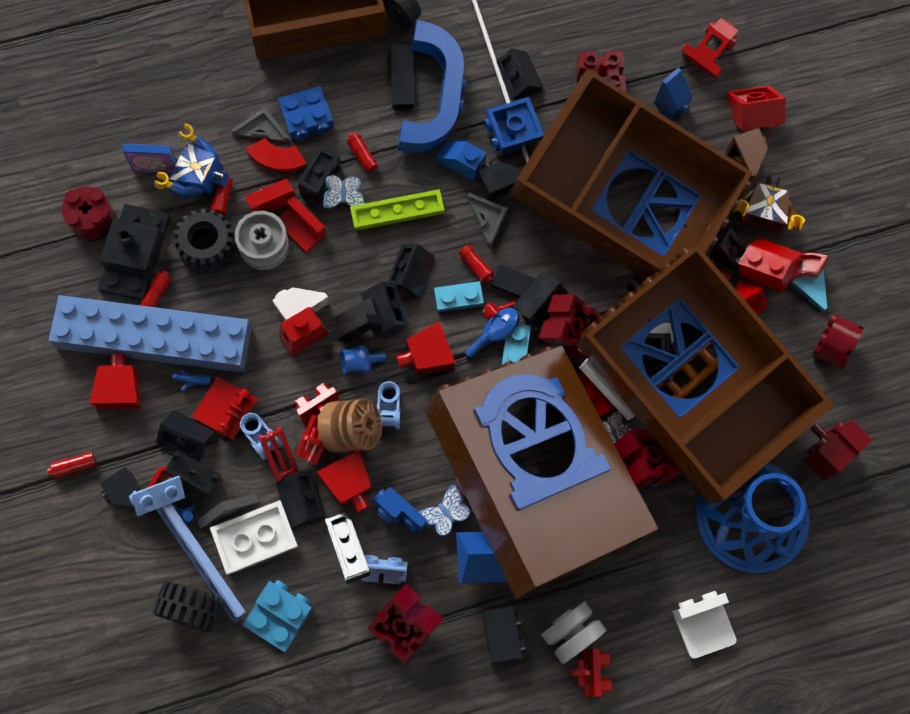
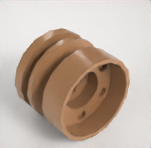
[318,398,382,453]

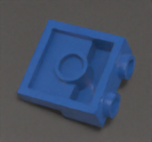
[278,86,334,141]
[483,97,544,156]
[373,487,428,534]

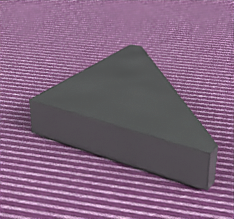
[231,108,290,143]
[468,193,508,247]
[197,494,259,529]

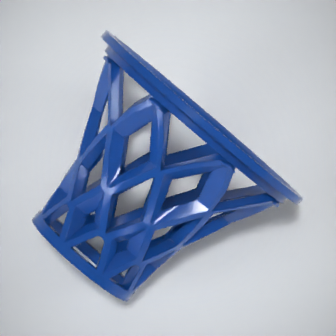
[696,463,810,573]

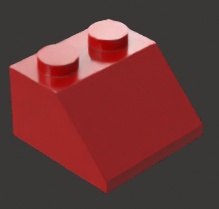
[727,85,786,132]
[739,238,803,293]

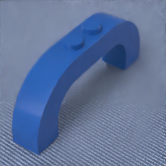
[397,20,466,153]

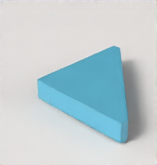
[791,253,827,312]

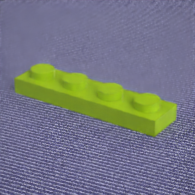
[350,189,445,231]

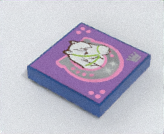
[123,143,177,173]

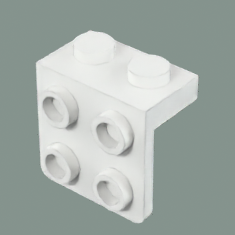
[672,591,736,659]

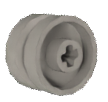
[235,211,289,270]
[541,601,607,664]

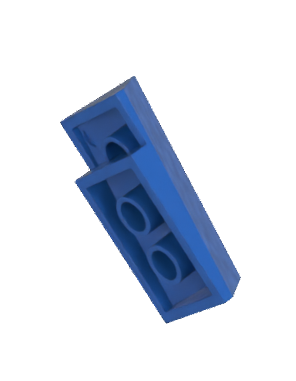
[456,532,508,584]

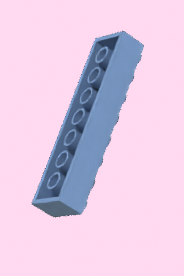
[48,295,252,373]

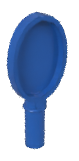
[464,308,520,359]

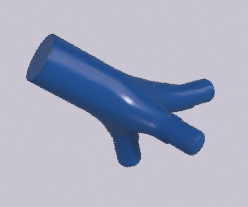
[172,369,211,392]
[172,504,196,526]

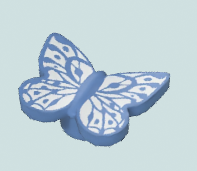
[323,175,365,208]
[419,485,470,536]

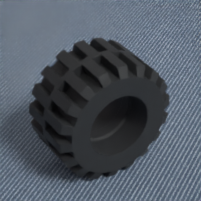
[174,209,237,274]
[152,581,224,633]

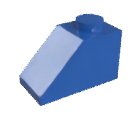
[654,67,693,120]
[435,141,487,182]

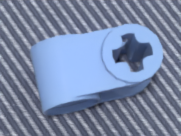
[377,381,401,429]
[240,413,283,461]

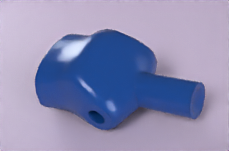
[340,346,386,374]

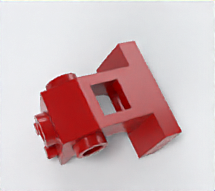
[681,18,738,80]

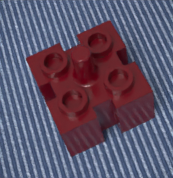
[575,51,626,92]
[539,294,602,358]
[804,419,873,481]
[614,429,682,487]
[367,584,444,663]

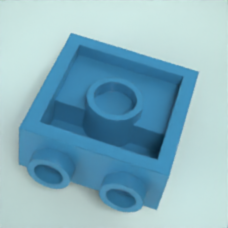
[243,580,313,653]

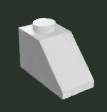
[272,287,329,321]

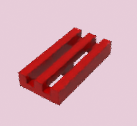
[258,427,299,482]

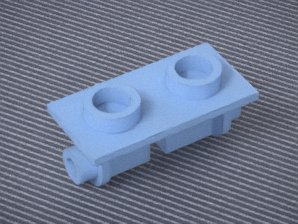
[129,476,185,516]
[361,555,408,585]

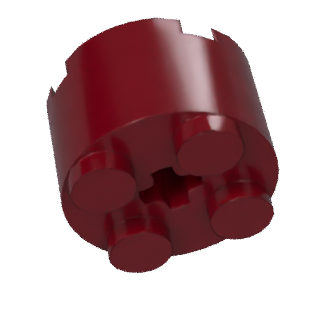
[61,186,115,240]
[812,314,864,369]

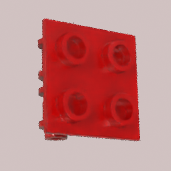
[192,377,258,440]

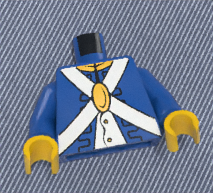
[154,124,229,198]

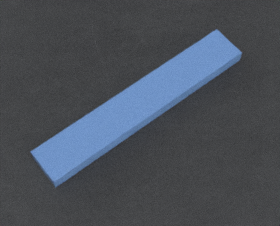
[156,504,246,623]

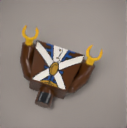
[733,176,805,233]

